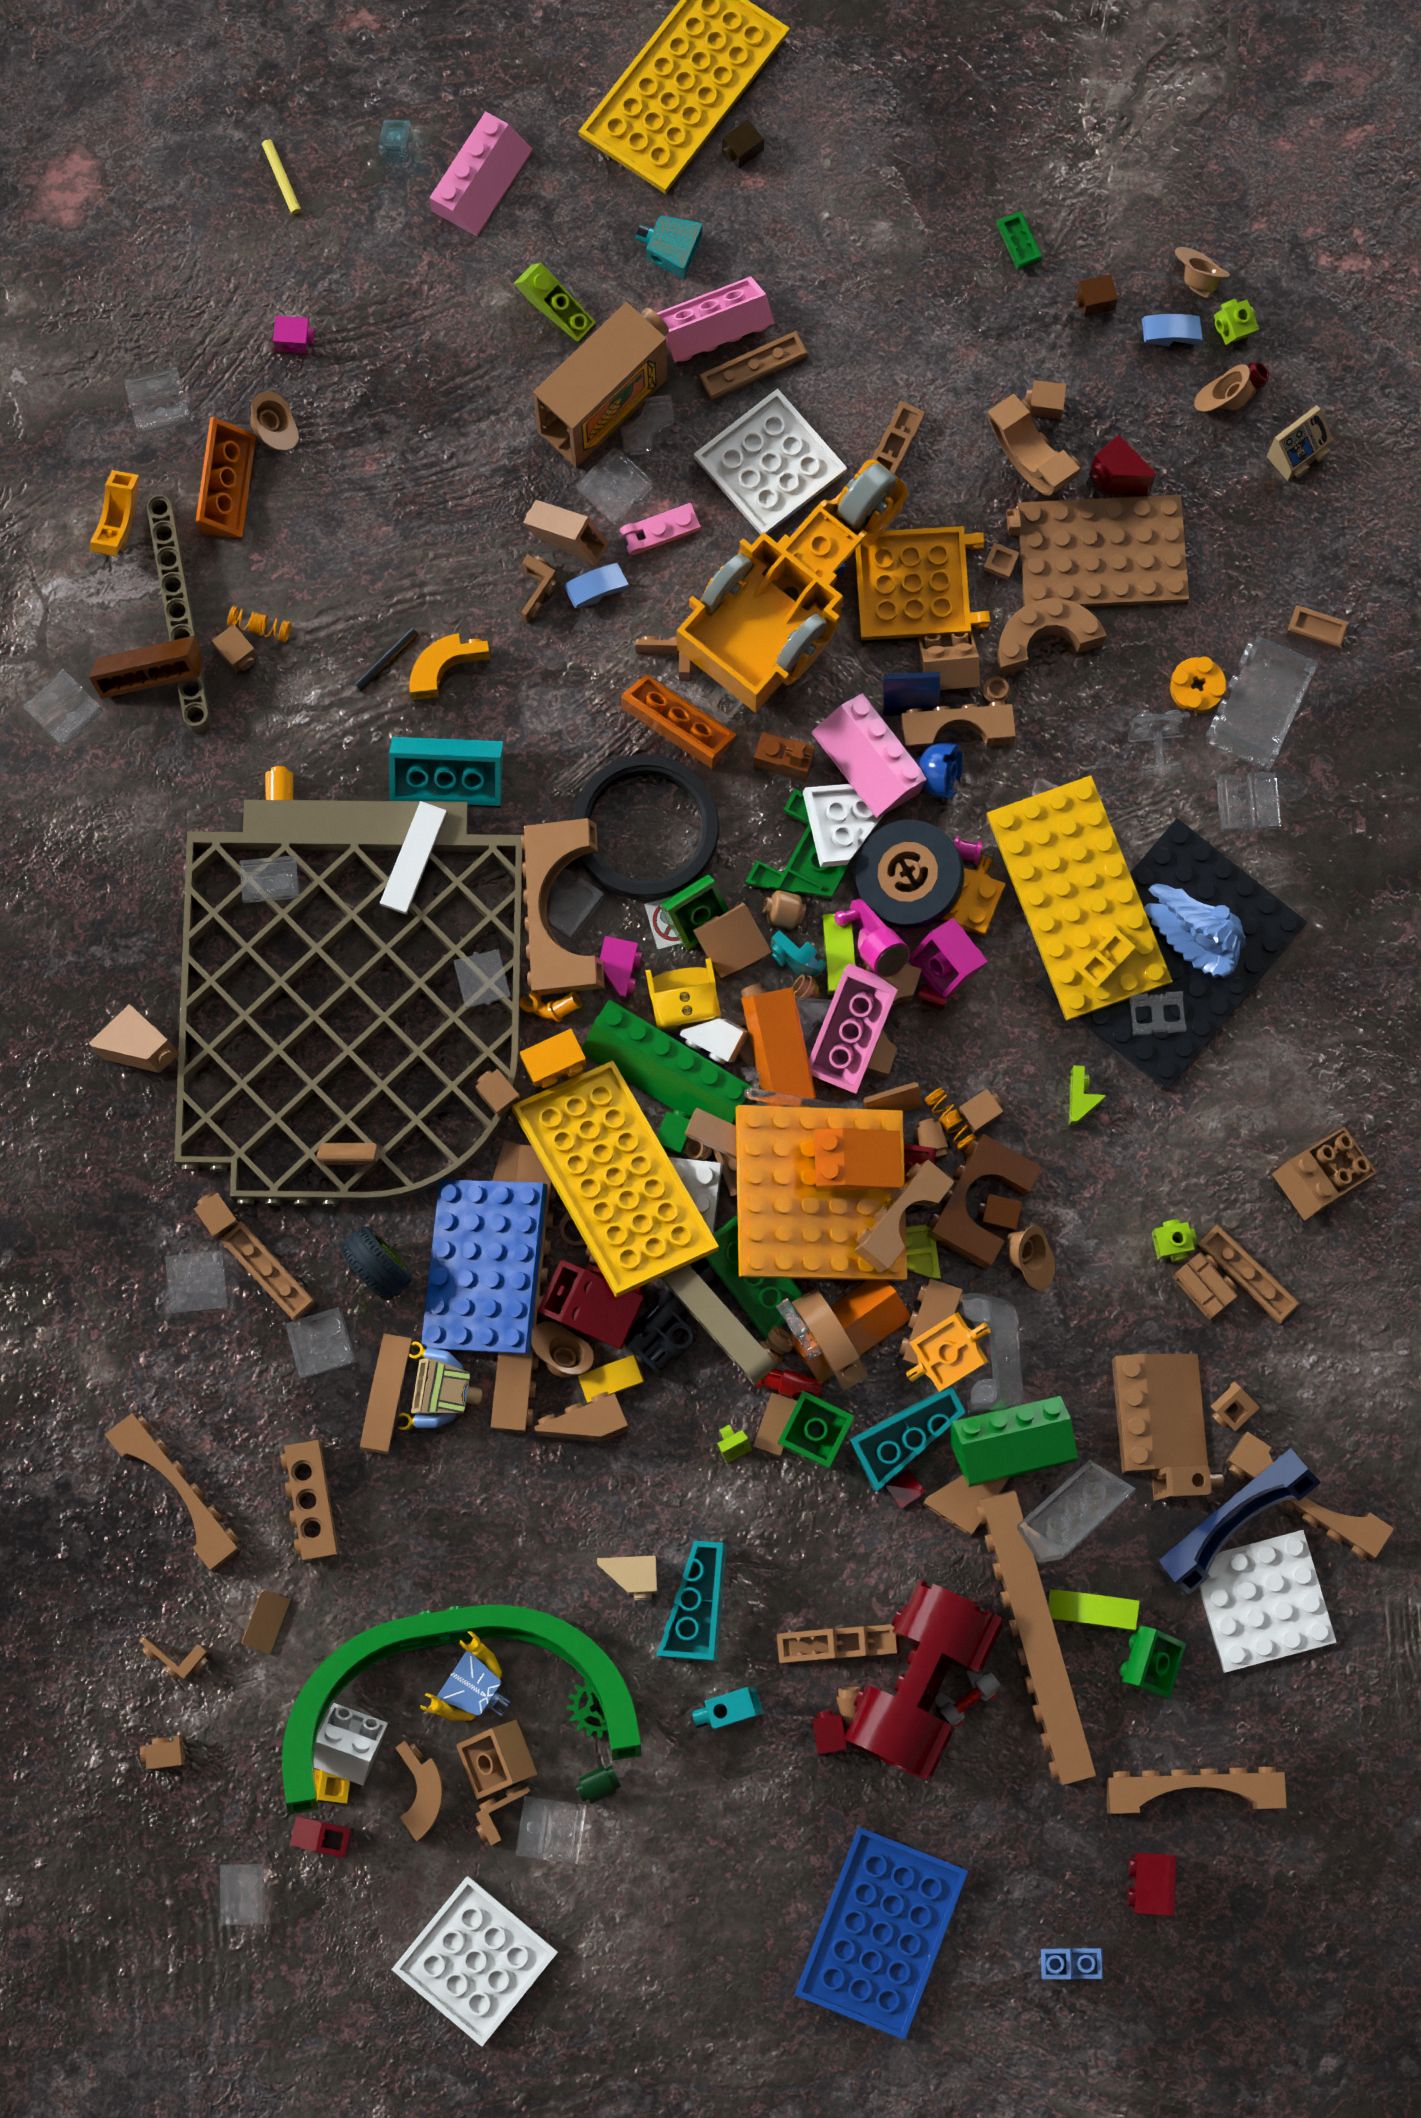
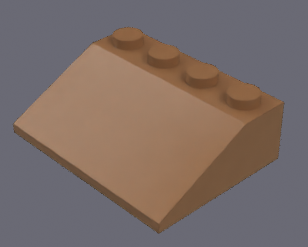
[1112,1354,1208,1474]

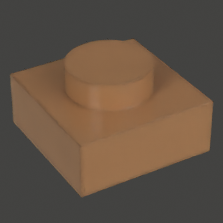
[983,543,1020,580]

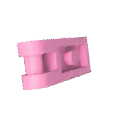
[620,503,701,555]

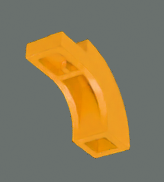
[90,470,139,556]
[409,633,490,700]

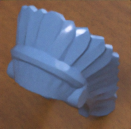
[1144,884,1246,978]

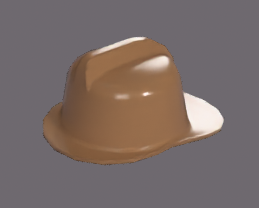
[1175,247,1230,298]
[1194,364,1256,412]
[250,391,299,451]
[1007,1225,1055,1290]
[531,1321,594,1377]

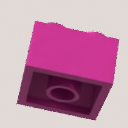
[909,918,988,999]

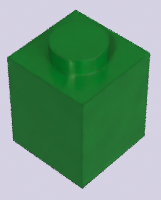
[657,1110,690,1157]

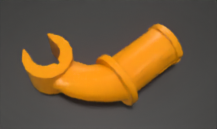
[520,991,582,1022]

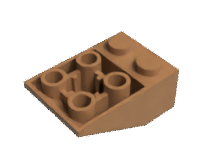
[1272,1127,1377,1221]
[534,1392,629,1442]

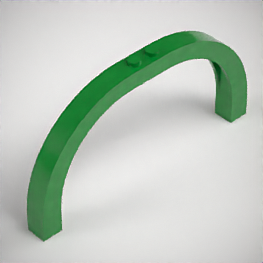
[282,1605,642,1815]

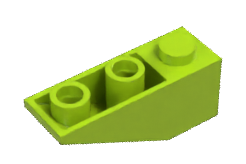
[513,263,596,341]

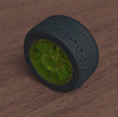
[340,1226,412,1300]

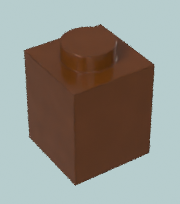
[1074,274,1118,316]
[977,1194,1022,1233]

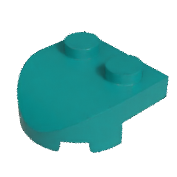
[770,930,827,976]

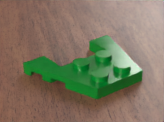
[745,789,856,899]

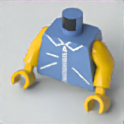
[420,1631,511,1721]

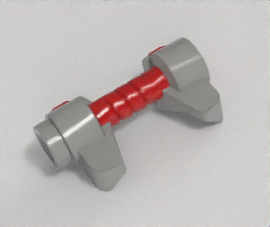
[935,1671,1001,1727]

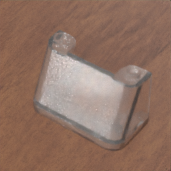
[958,1293,1024,1417]

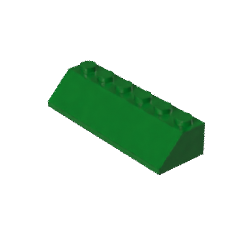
[581,999,753,1124]

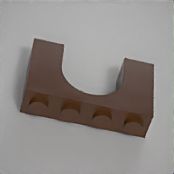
[927,1134,1043,1270]

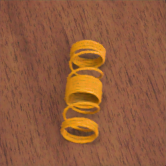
[227,606,291,643]
[924,1088,977,1150]

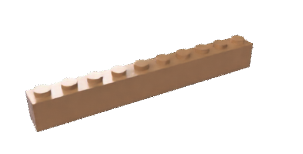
[491,1145,557,1433]
[976,1491,1096,1785]

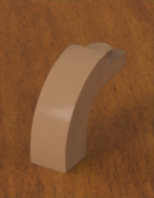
[791,1288,869,1391]

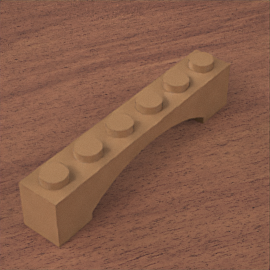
[104,1413,240,1572]
[1225,1432,1394,1560]
[1106,1767,1287,1814]

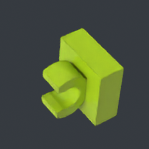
[717,1425,752,1464]

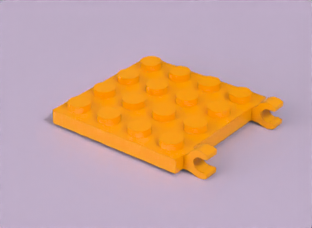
[855,526,990,641]

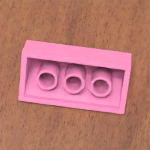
[430,111,533,237]
[657,277,774,362]
[812,693,927,818]
[809,963,898,1094]

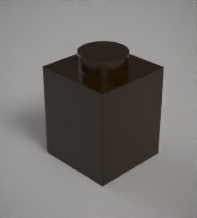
[721,119,764,169]

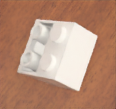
[314,1703,388,1785]

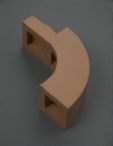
[395,1741,444,1842]

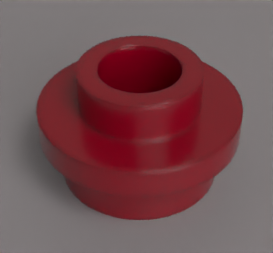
[1247,362,1269,389]

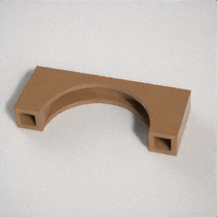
[521,818,605,995]

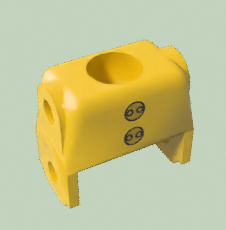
[645,958,721,1032]

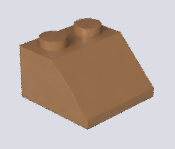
[456,1719,538,1799]

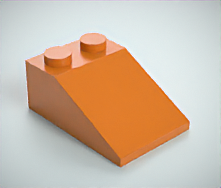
[814,1128,902,1192]

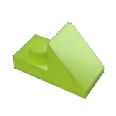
[1069,1065,1106,1126]

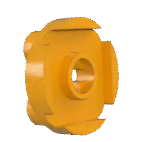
[1170,656,1226,713]

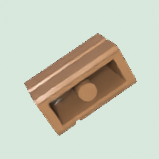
[1172,1252,1238,1320]

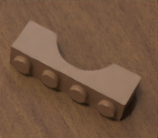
[900,701,1016,753]
[865,964,922,1080]
[854,1160,954,1273]

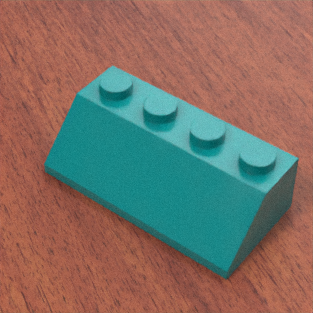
[389,737,503,806]

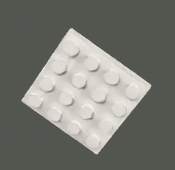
[694,388,847,535]
[1199,1530,1336,1673]
[391,1876,558,2046]

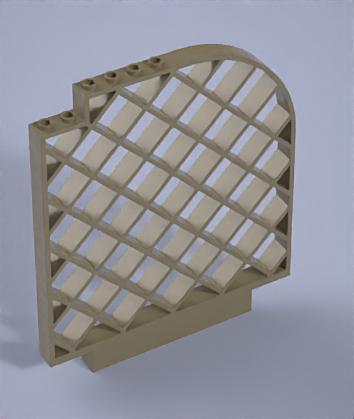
[174,800,523,1206]

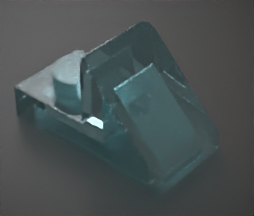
[379,120,410,163]

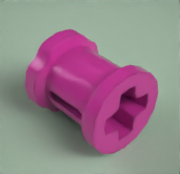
[954,836,983,866]

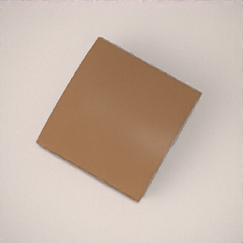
[693,903,772,978]

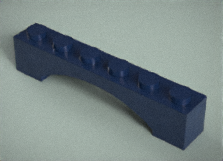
[1159,1448,1321,1595]

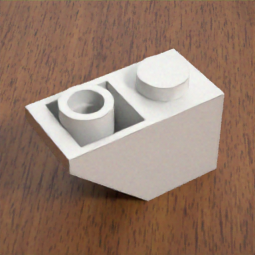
[680,1019,749,1064]

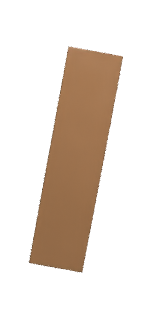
[871,401,926,475]
[360,1334,412,1454]
[777,1624,900,1663]

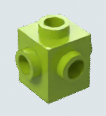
[1214,299,1260,345]
[1152,1219,1197,1262]

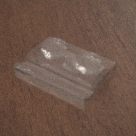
[240,855,300,903]
[220,1864,264,1925]

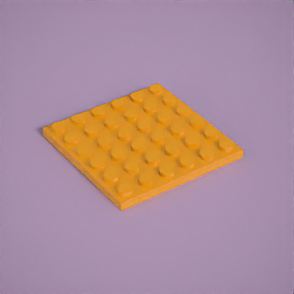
[736,1105,907,1281]

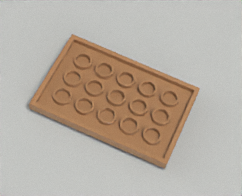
[1017,495,1189,607]

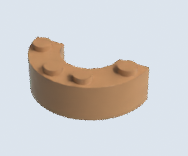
[987,393,1082,495]
[996,598,1107,677]

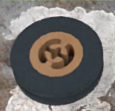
[855,820,964,929]

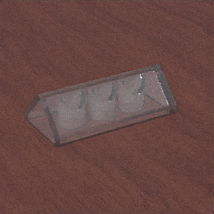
[1017,1460,1136,1563]

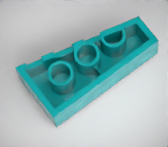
[656,1541,727,1662]

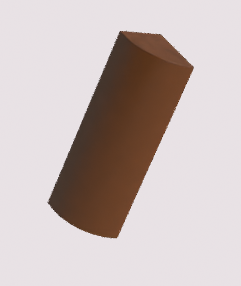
[89,636,202,699]

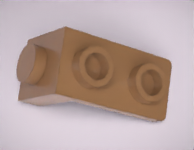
[521,554,558,623]
[635,636,696,681]
[140,1637,210,1680]
[475,1784,531,1846]

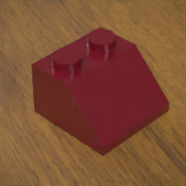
[1089,435,1157,496]
[1127,1853,1176,1916]

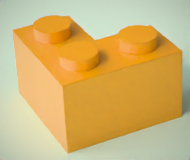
[520,1029,587,1088]

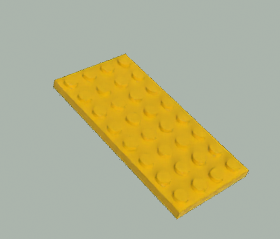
[578,0,790,194]
[986,775,1172,1021]
[512,1061,719,1298]

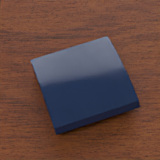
[882,672,940,716]

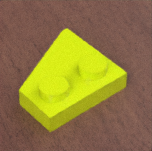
[906,1225,941,1280]

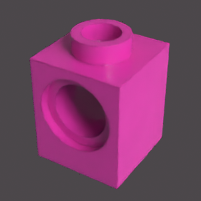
[273,316,315,354]

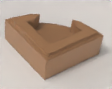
[1006,508,1021,536]

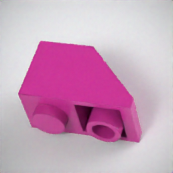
[600,936,642,1002]

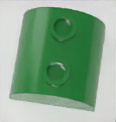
[660,874,729,950]
[777,1391,855,1469]
[1121,1626,1187,1699]

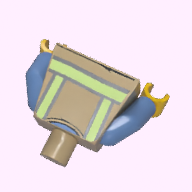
[398,1342,482,1431]

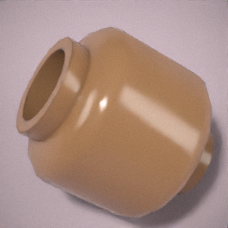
[763,890,806,930]

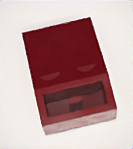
[537,1260,645,1350]

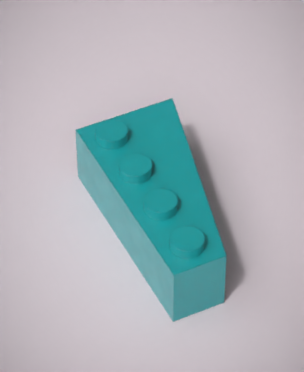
[847,1386,965,1492]

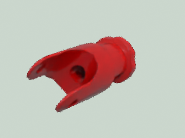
[755,1369,822,1398]

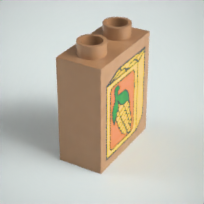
[533,302,670,468]

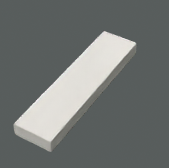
[380,801,447,915]

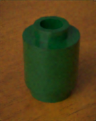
[576,1765,621,1804]

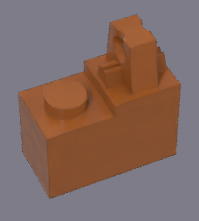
[753,732,815,783]

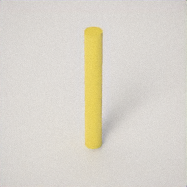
[262,139,301,215]

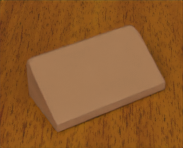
[863,1082,922,1113]
[317,1143,377,1165]
[241,1589,291,1655]

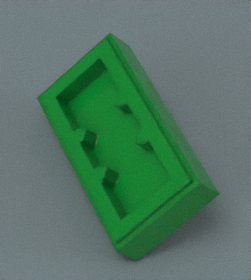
[996,211,1043,271]

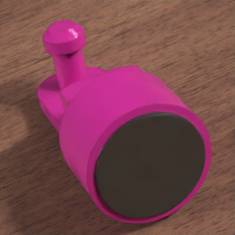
[834,899,910,978]

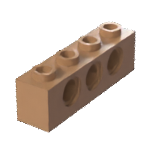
[281,1440,339,1562]

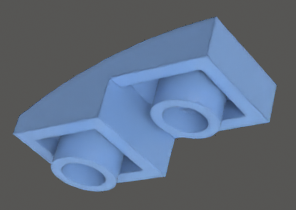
[1142,314,1202,346]
[564,563,629,609]
[1041,1948,1104,1979]

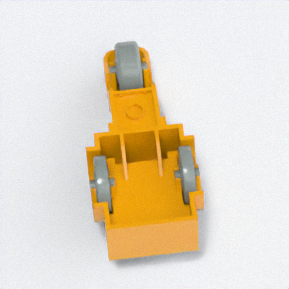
[677,459,909,713]

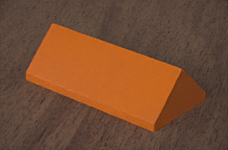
[196,417,256,538]
[621,674,737,769]
[741,987,816,1106]
[790,1280,911,1384]

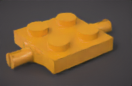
[940,856,1006,936]
[906,1312,991,1392]

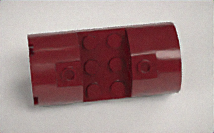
[843,1580,1005,1782]

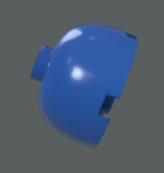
[916,743,963,800]

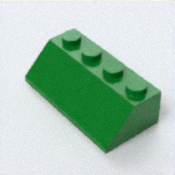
[949,1396,1078,1487]

